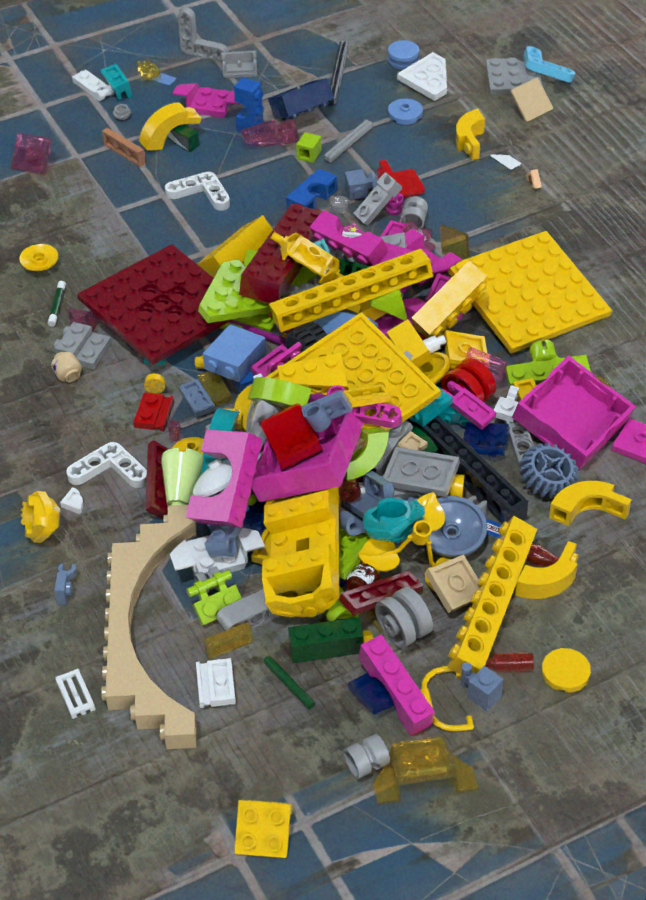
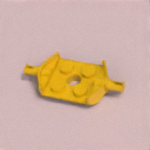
[270,231,343,284]

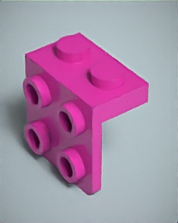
[250,342,302,377]

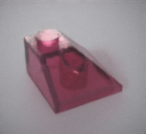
[11,132,52,175]

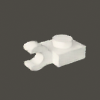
[494,385,519,423]

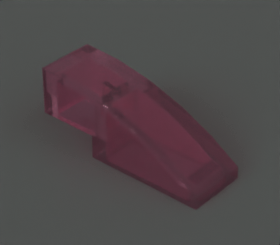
[240,119,300,146]

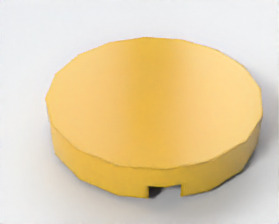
[542,648,591,693]

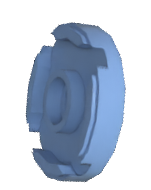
[388,99,423,125]

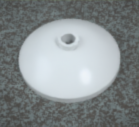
[192,459,232,497]

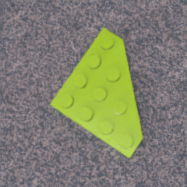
[198,260,271,323]

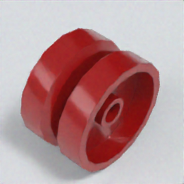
[442,358,496,402]

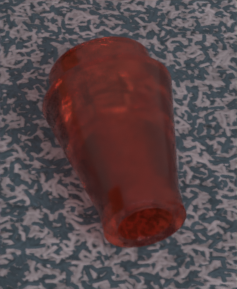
[339,478,361,502]
[526,543,560,567]

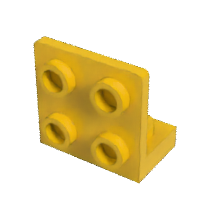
[235,800,293,858]

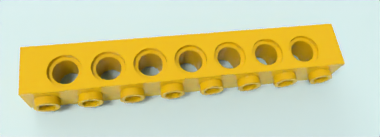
[269,249,433,332]
[448,516,537,674]

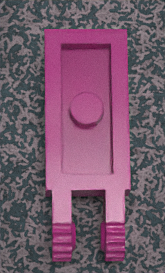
[442,381,496,430]

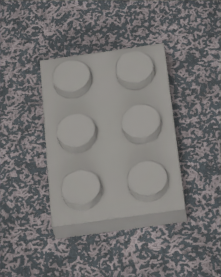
[383,447,460,497]

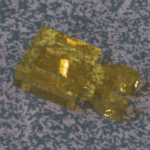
[137,59,160,80]

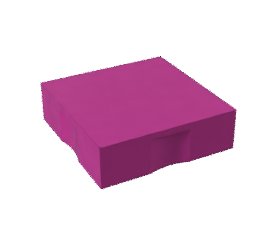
[512,355,636,470]
[251,411,362,502]

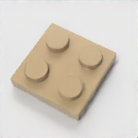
[425,554,480,613]

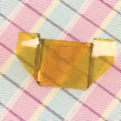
[373,736,479,804]

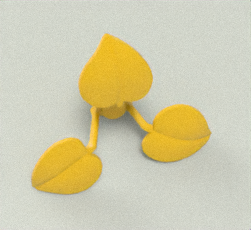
[358,492,450,591]

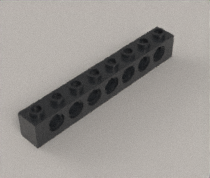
[405,415,528,523]

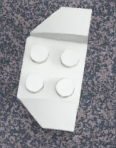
[170,528,265,574]

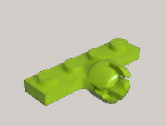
[505,340,591,388]

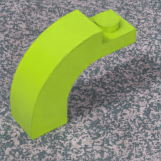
[248,377,312,408]

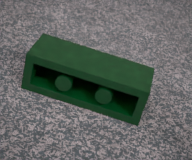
[288,617,363,664]

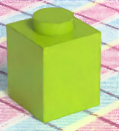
[296,132,322,163]

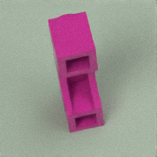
[309,210,388,266]
[358,634,435,736]

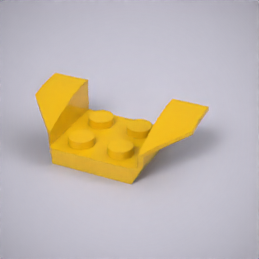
[440,330,489,374]

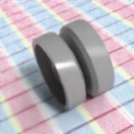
[375,587,433,649]

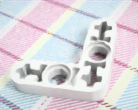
[165,172,230,211]
[67,442,147,488]

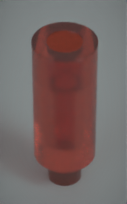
[485,652,534,671]

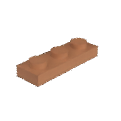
[102,128,146,167]

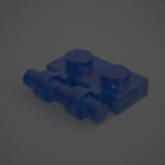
[463,422,510,457]

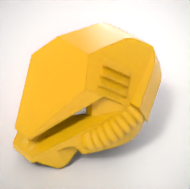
[21,491,60,543]

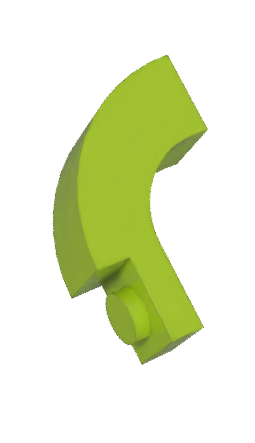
[344,428,389,480]

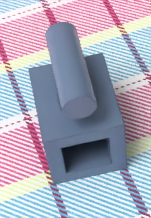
[345,169,378,200]
[461,663,504,712]

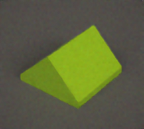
[369,289,407,320]

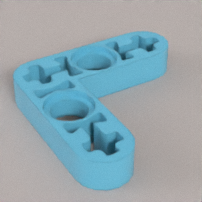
[524,46,575,82]

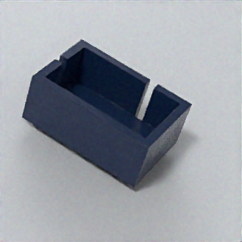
[268,78,334,120]

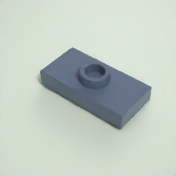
[179,379,216,418]

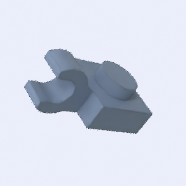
[54,564,77,605]

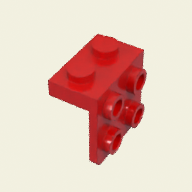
[377,159,425,198]
[260,403,322,469]

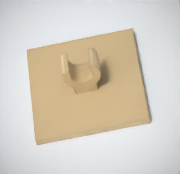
[510,77,554,122]

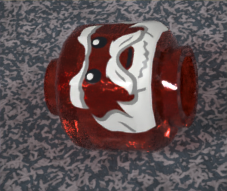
[346,563,381,590]

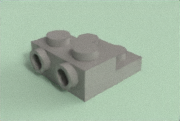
[54,322,112,369]

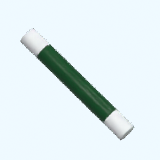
[48,281,66,327]

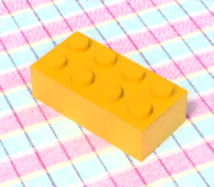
[412,260,487,339]

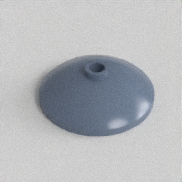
[429,496,487,558]

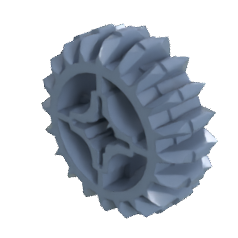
[519,442,579,500]

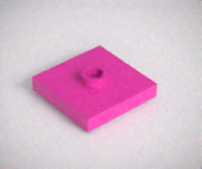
[611,418,646,464]

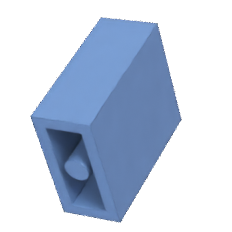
[203,324,266,383]

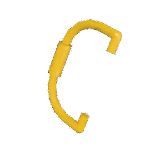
[420,666,474,731]

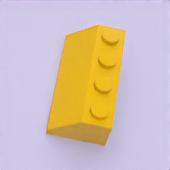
[197,215,273,278]

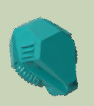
[363,498,425,542]

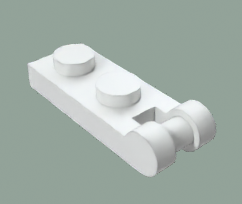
[72,70,115,101]

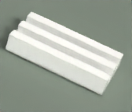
[55,669,95,719]

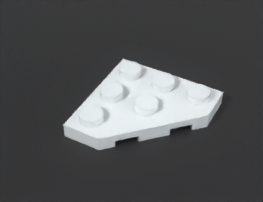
[397,52,447,101]

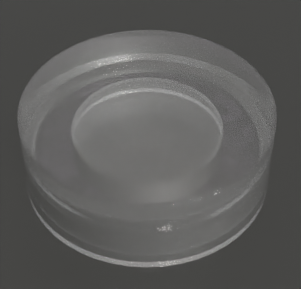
[330,196,349,213]

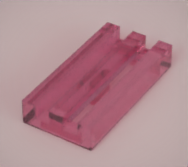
[465,347,508,382]

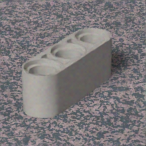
[216,589,281,637]

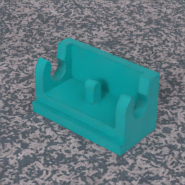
[101,64,133,100]

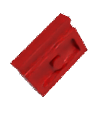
[133,392,174,431]

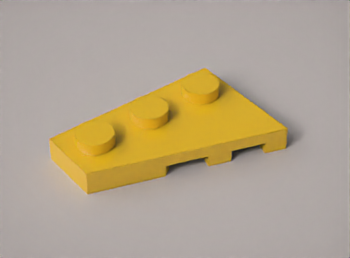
[277,352,349,391]

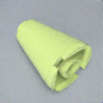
[161,448,204,506]

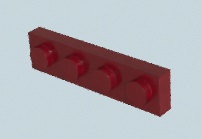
[145,440,169,520]
[339,571,424,616]

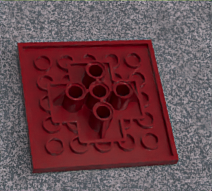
[77,244,234,365]

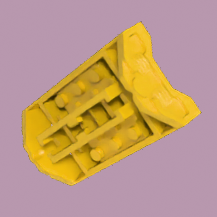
[262,487,339,618]

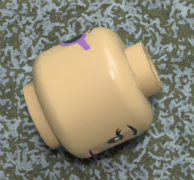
[51,352,82,382]

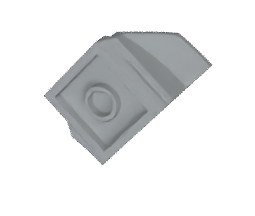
[246,399,282,448]

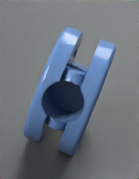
[388,40,419,70]

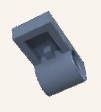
[302,390,352,432]
[204,525,244,558]

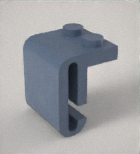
[339,470,394,536]

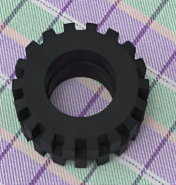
[286,322,327,353]

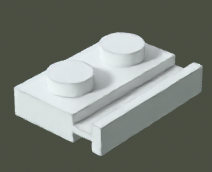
[196,658,236,708]

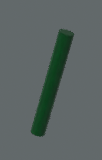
[263,655,316,710]

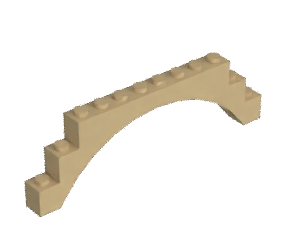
[101,505,197,749]

